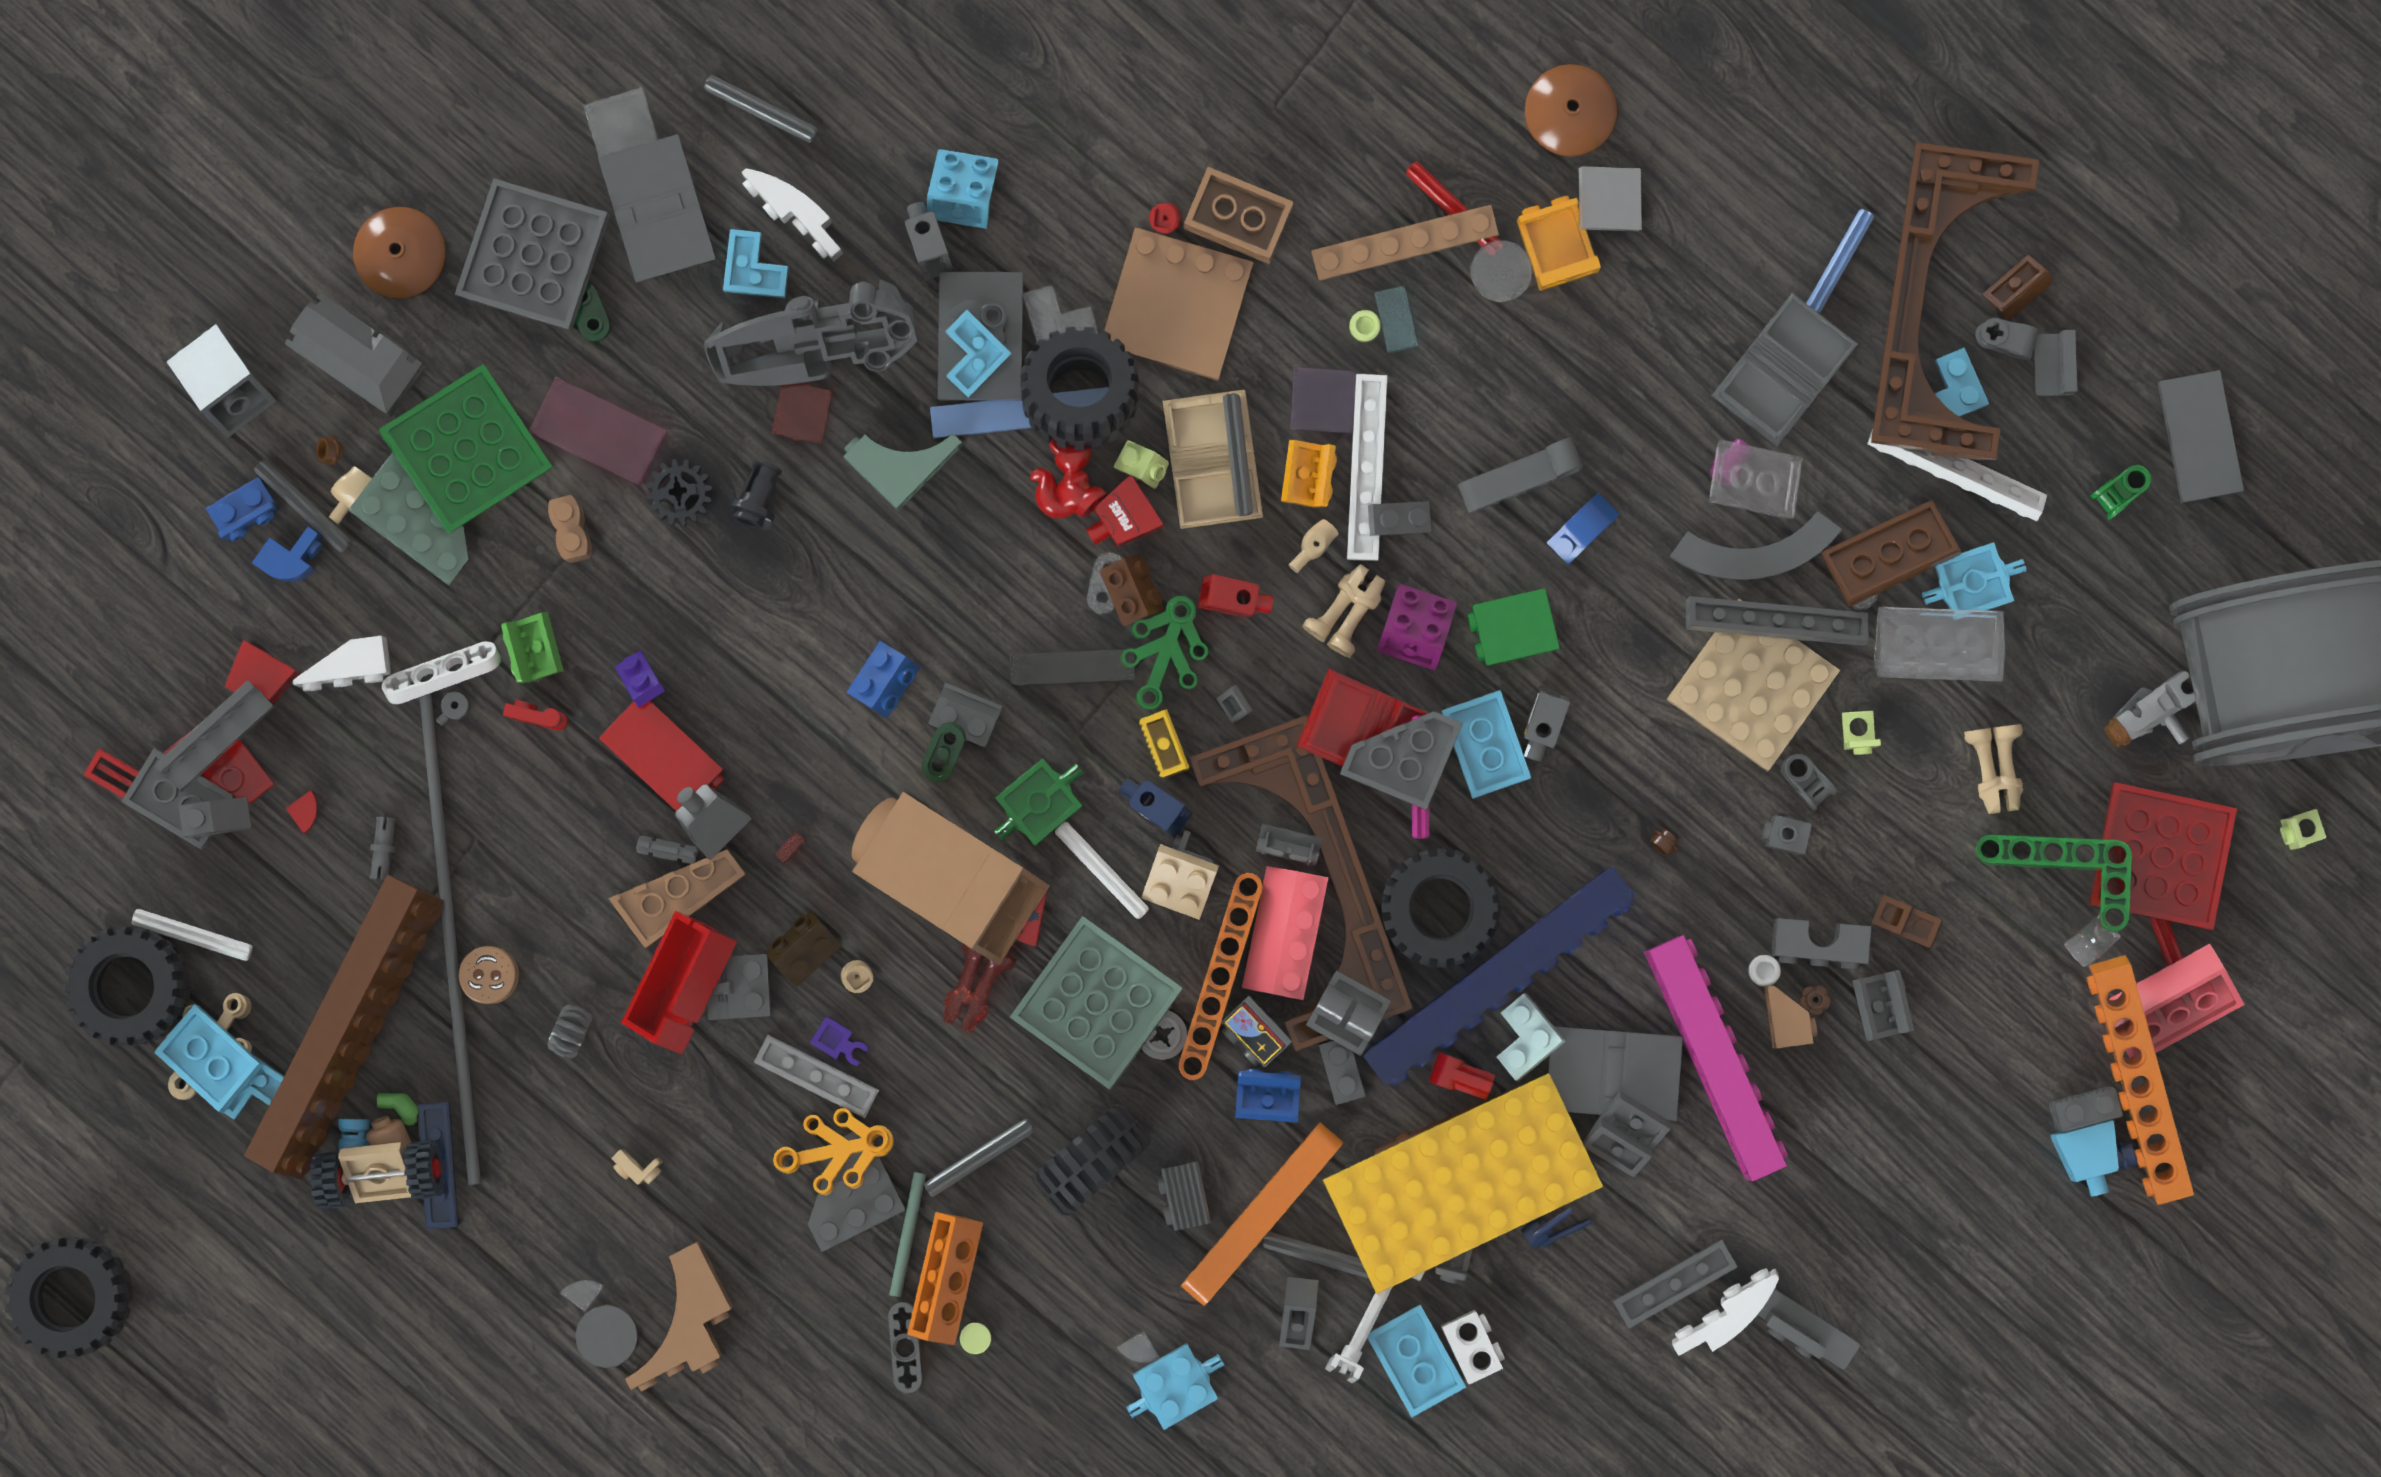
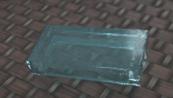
[1374,286,1418,354]

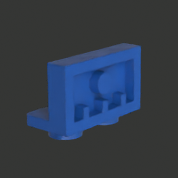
[206,477,280,542]

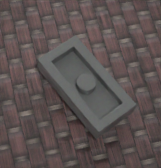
[1368,501,1431,536]
[1318,1041,1366,1105]

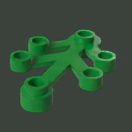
[1120,596,1208,710]

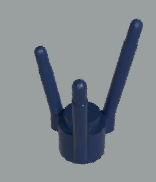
[1520,1208,1592,1250]

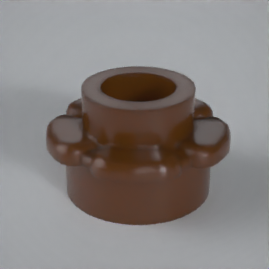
[316,435,343,466]
[1649,829,1678,857]
[1800,985,1831,1015]

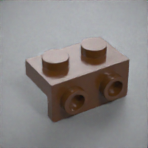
[1100,555,1165,626]

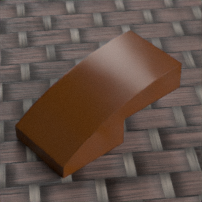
[1872,895,1943,949]

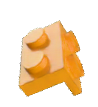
[1281,440,1337,508]

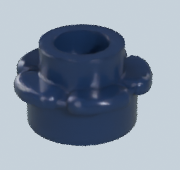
[2117,1140,2137,1170]

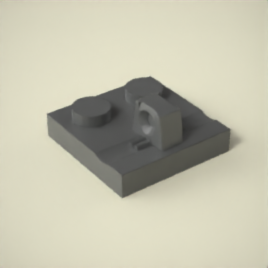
[707,954,772,1020]

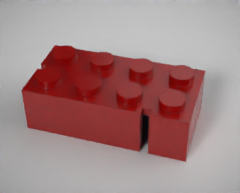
[621,910,737,1054]

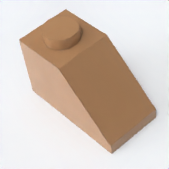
[1764,986,1817,1048]

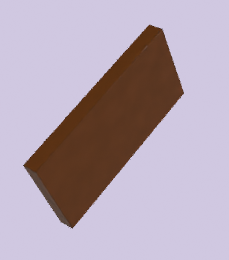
[1821,500,1961,607]

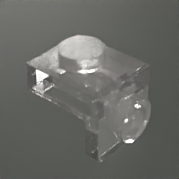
[2064,913,2121,967]

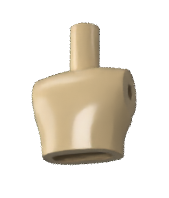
[329,466,372,524]
[1289,519,1338,573]

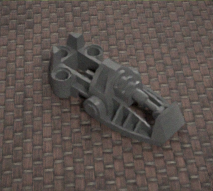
[704,280,917,386]

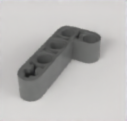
[1457,437,1583,514]

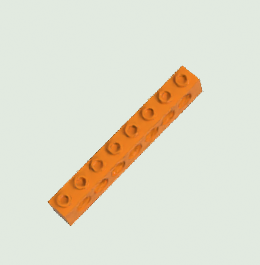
[2086,955,2194,1205]

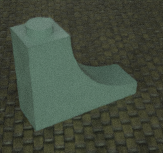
[843,433,963,512]

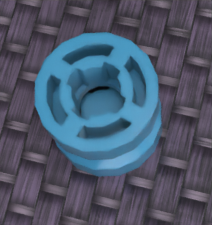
[338,1119,370,1151]

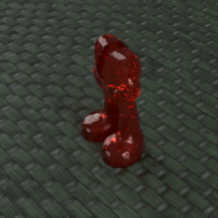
[943,943,1017,1033]

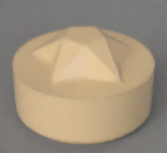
[841,960,873,993]

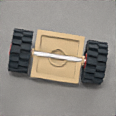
[309,1140,445,1209]

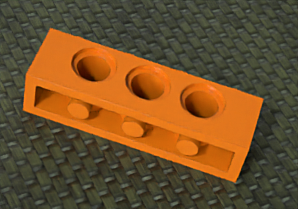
[907,1212,983,1345]

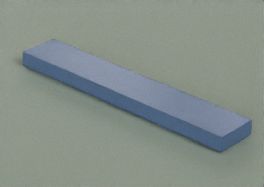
[930,387,1109,439]

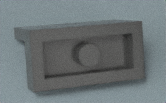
[2033,330,2077,396]

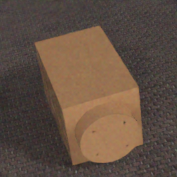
[852,792,1050,965]

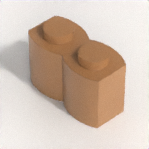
[548,495,592,564]

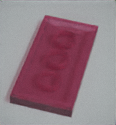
[529,377,667,486]

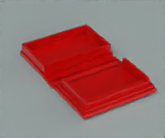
[1297,669,1428,767]

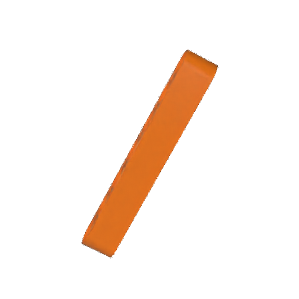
[1179,873,1262,1080]
[1181,1122,1344,1306]

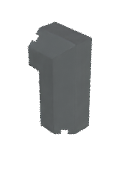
[285,293,426,417]

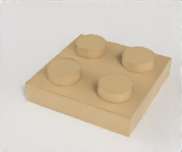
[1141,844,1219,920]

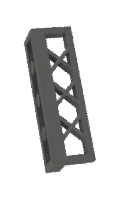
[154,680,275,792]

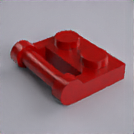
[503,700,568,731]

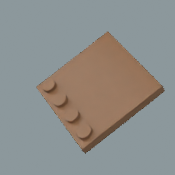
[1104,227,1253,381]

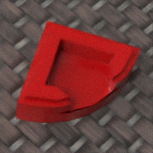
[286,790,318,834]

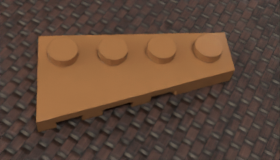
[608,849,747,948]

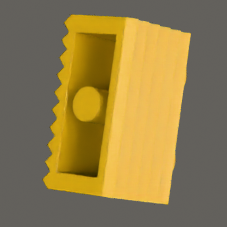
[1139,709,1189,779]

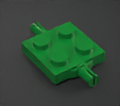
[994,758,1084,846]

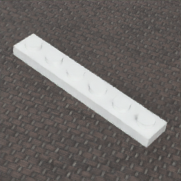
[1347,374,1387,561]
[1867,429,2047,521]

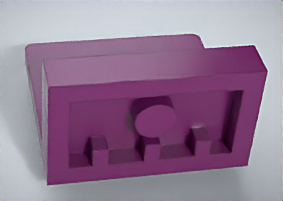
[1377,584,1457,670]

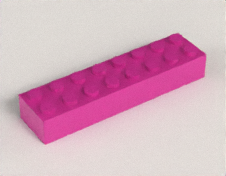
[1643,935,1788,1182]

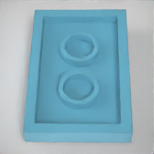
[1441,690,1531,799]
[154,1004,263,1113]
[1367,1304,1466,1418]

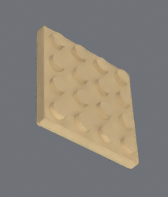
[1666,599,1840,772]

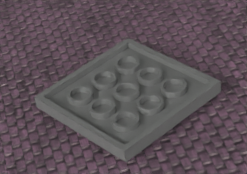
[455,178,610,331]

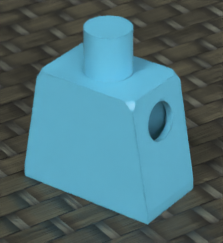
[2050,1120,2119,1196]

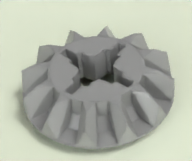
[1141,1011,1187,1060]

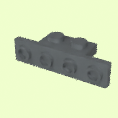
[1757,1289,1860,1369]

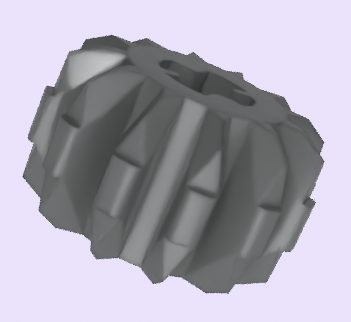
[547,1004,593,1059]

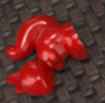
[1030,440,1107,519]

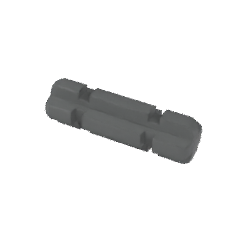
[636,835,698,864]

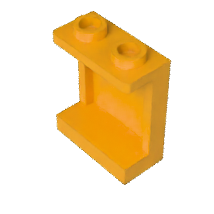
[1517,196,1601,291]

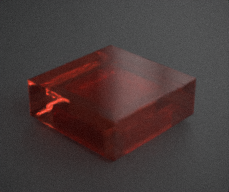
[776,832,807,864]

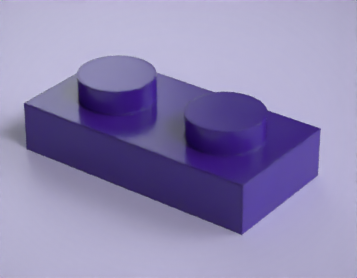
[615,650,665,708]

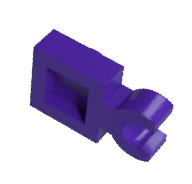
[810,1016,869,1066]

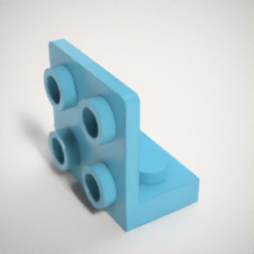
[927,149,998,229]

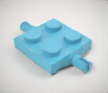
[1922,542,2026,621]
[1126,1343,1225,1430]

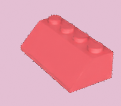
[1242,866,1328,1000]
[2099,944,2245,1058]

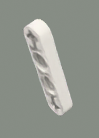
[382,641,501,704]

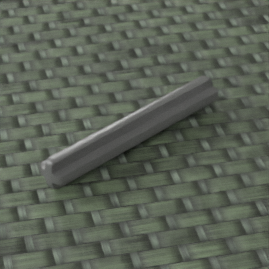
[704,75,817,143]
[1223,393,1253,516]
[254,459,352,553]
[924,1119,1034,1197]
[1263,1232,1369,1279]

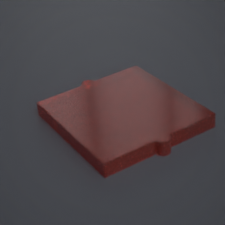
[771,383,833,444]

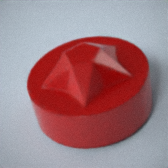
[1149,202,1182,234]

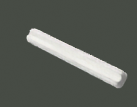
[1055,822,1149,919]
[132,909,253,961]

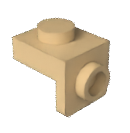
[611,1149,663,1185]

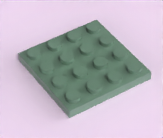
[1010,916,1184,1090]

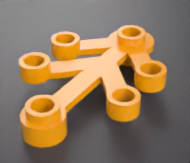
[773,1108,894,1195]

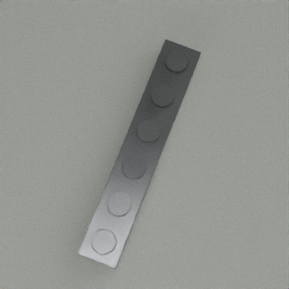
[1686,596,1869,646]

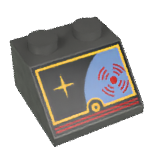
[1221,996,1292,1067]

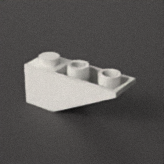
[293,636,391,691]

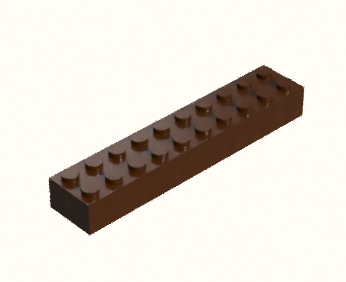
[244,875,444,1180]

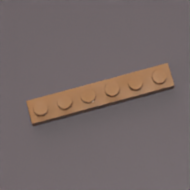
[1311,205,1499,281]

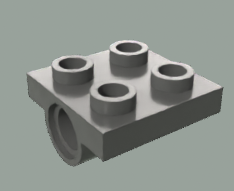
[1306,970,1391,1056]

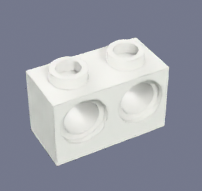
[1441,1310,1505,1384]

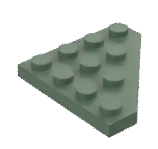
[348,452,468,585]

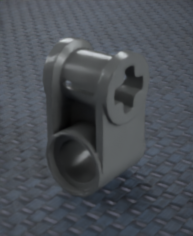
[1975,318,2039,360]
[1780,754,1837,813]

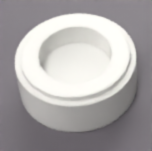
[1748,955,1781,986]

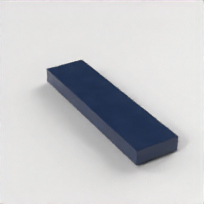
[417,1102,459,1229]

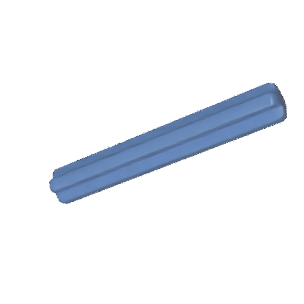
[1806,209,1874,314]

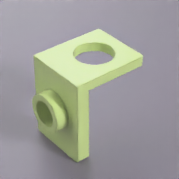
[1842,711,1881,755]
[2280,809,2326,850]

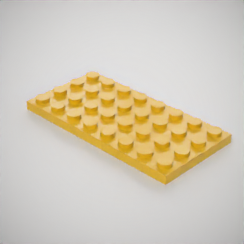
[1323,1073,1603,1294]

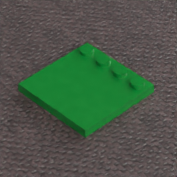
[379,364,552,535]

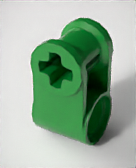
[2090,465,2151,520]

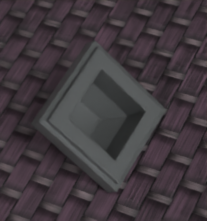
[1216,685,1253,724]

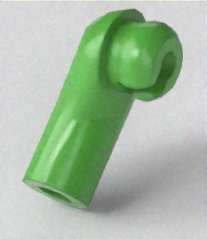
[377,1093,419,1126]

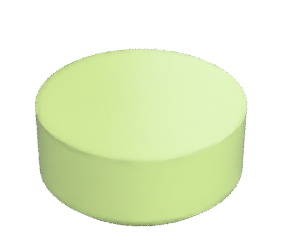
[1349,310,1380,342]
[960,1322,991,1354]

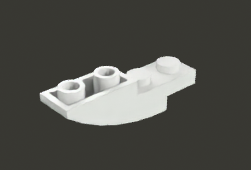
[741,168,843,262]
[1672,1268,1779,1356]

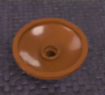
[1525,64,1617,157]
[353,207,446,299]

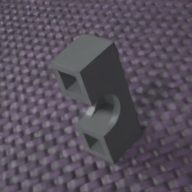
[1771,918,1871,970]

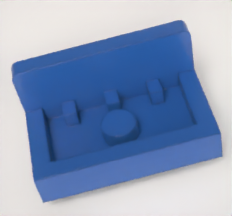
[846,641,920,718]
[1235,1069,1301,1122]

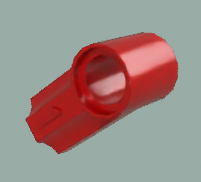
[1428,1052,1495,1100]

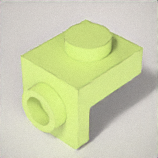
[1113,440,1169,489]

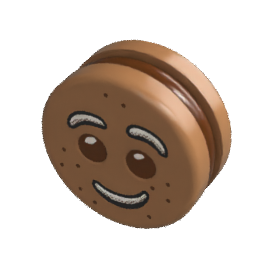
[459,946,519,1004]

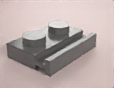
[928,682,1003,748]

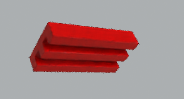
[83,748,139,798]

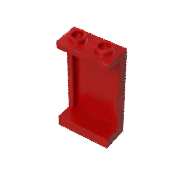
[599,700,725,811]

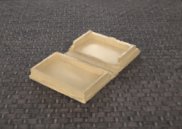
[1163,390,1263,529]

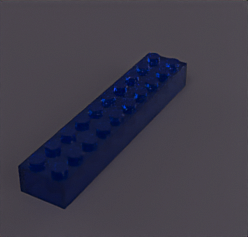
[1361,866,1636,1087]

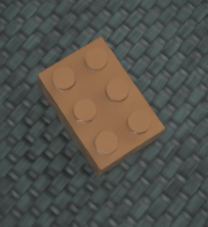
[1184,167,1294,265]

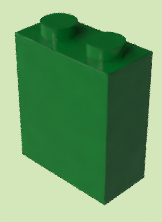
[1467,588,1560,668]

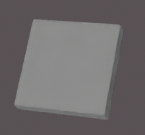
[1579,166,1642,231]

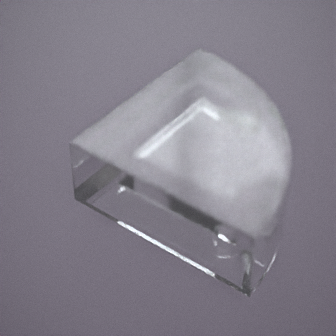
[560,1280,605,1312]
[1117,1331,1160,1362]

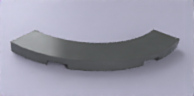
[1669,511,1842,581]

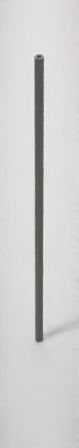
[419,693,481,1185]

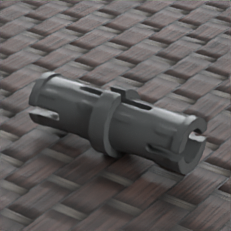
[369,817,396,880]

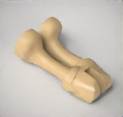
[1302,564,1385,658]
[1964,724,2023,814]

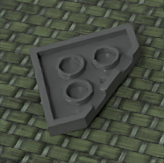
[1340,711,1463,810]
[808,1132,906,1252]

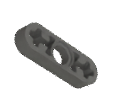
[888,1301,923,1393]

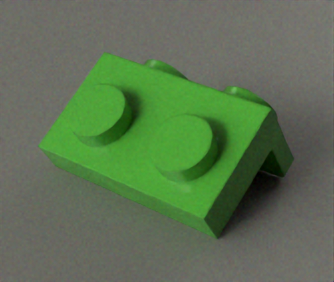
[501,612,564,683]

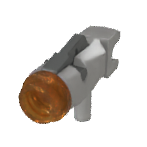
[2104,671,2196,747]

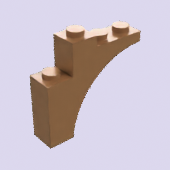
[625,1241,734,1391]

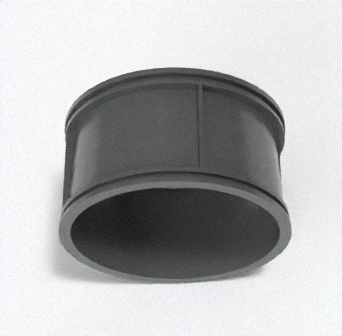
[2169,560,2381,767]

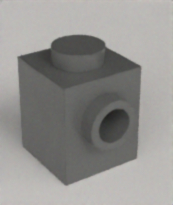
[1762,815,1812,855]

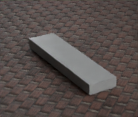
[754,1035,879,1118]

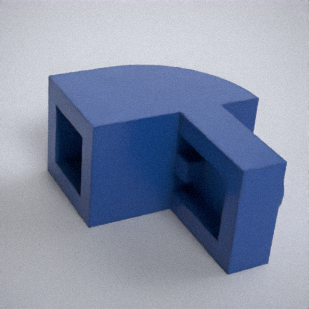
[1547,492,1620,565]
[252,527,323,582]

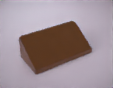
[1982,254,2052,321]

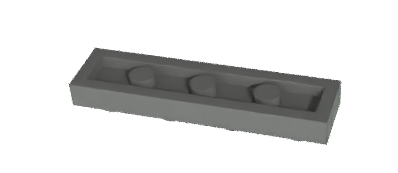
[1613,1239,1737,1329]

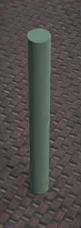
[889,1172,926,1297]

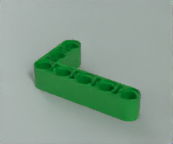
[1976,835,2132,933]

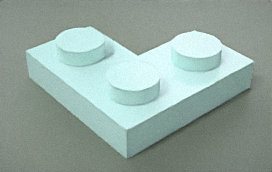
[1497,993,1565,1081]

